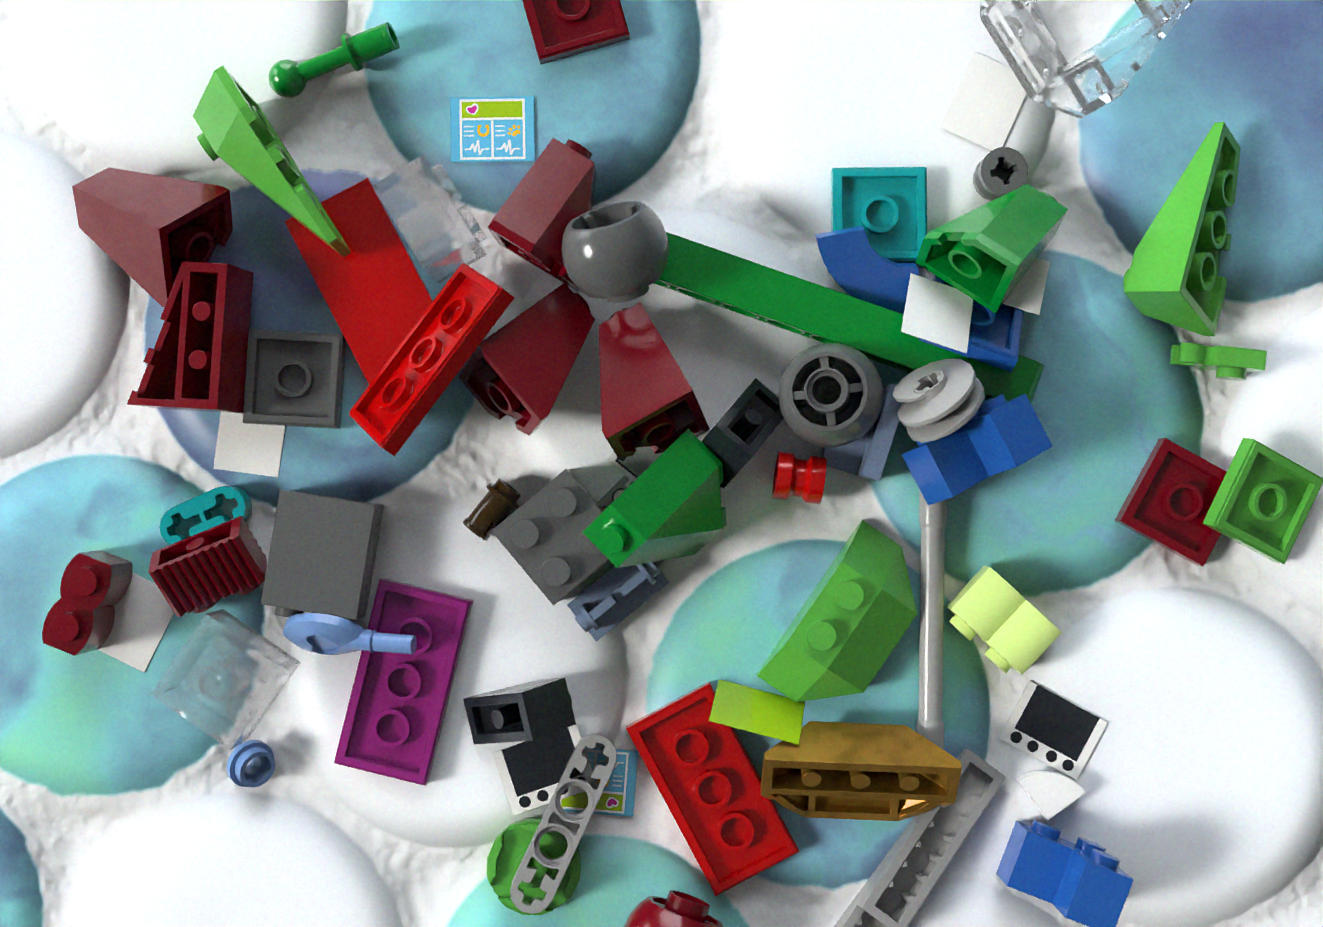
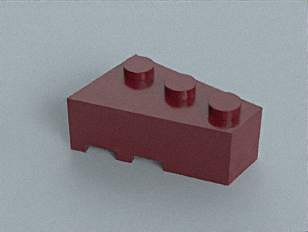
[127,262,253,414]

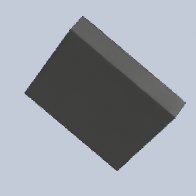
[243,329,346,429]

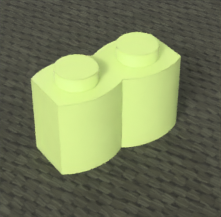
[946,565,1062,675]

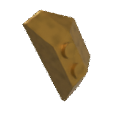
[761,721,962,821]

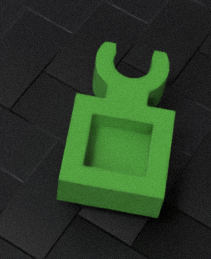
[1170,342,1267,381]

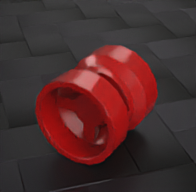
[772,451,827,504]

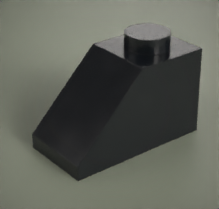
[701,378,784,489]
[463,677,576,745]

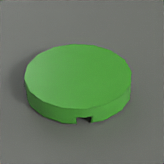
[487,818,581,915]

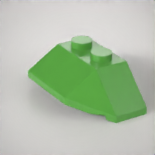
[756,520,917,702]

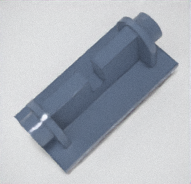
[567,562,670,642]

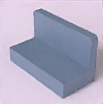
[822,375,903,481]

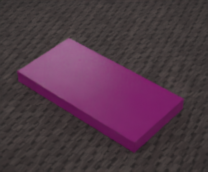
[334,578,473,786]

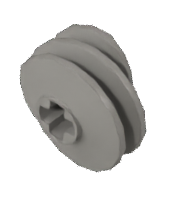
[892,359,984,442]

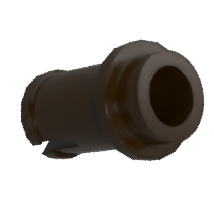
[463,478,521,541]

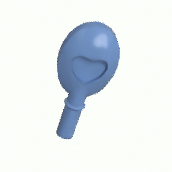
[283,613,417,655]

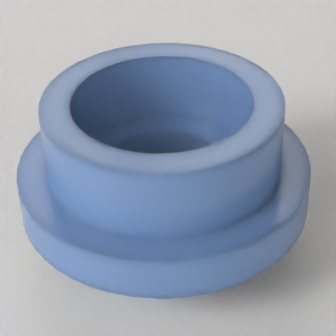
[227,740,275,788]

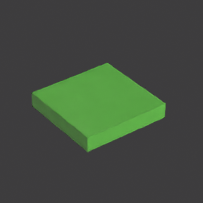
[1203,438,1323,564]

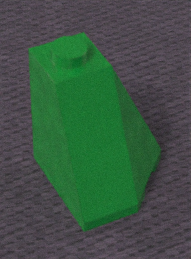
[915,184,1068,314]
[582,429,727,568]

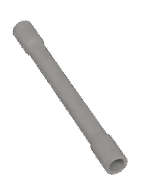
[916,489,948,750]

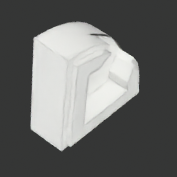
[1016,771,1086,820]

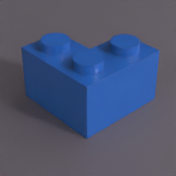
[902,394,1053,505]
[996,820,1134,927]

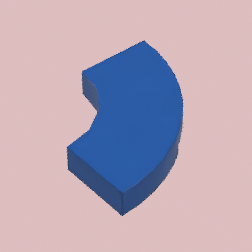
[815,226,919,314]

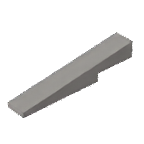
[834,748,1006,927]

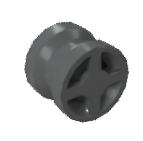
[973,147,1028,201]

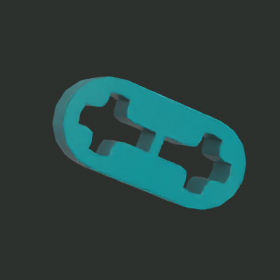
[159,486,252,545]

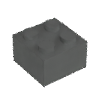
[491,469,609,606]

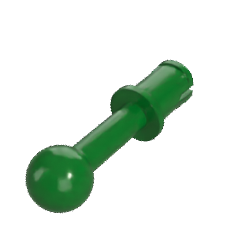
[268,22,400,98]

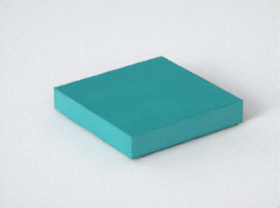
[831,167,927,263]

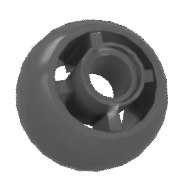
[561,201,669,303]
[779,343,884,447]

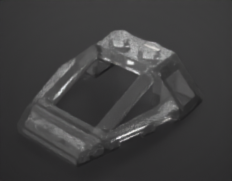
[979,0,1193,119]

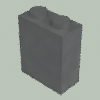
[261,490,384,620]

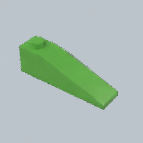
[193,65,351,257]
[1123,122,1241,336]

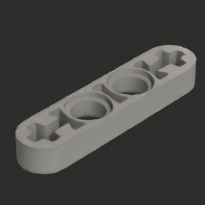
[510,734,617,914]

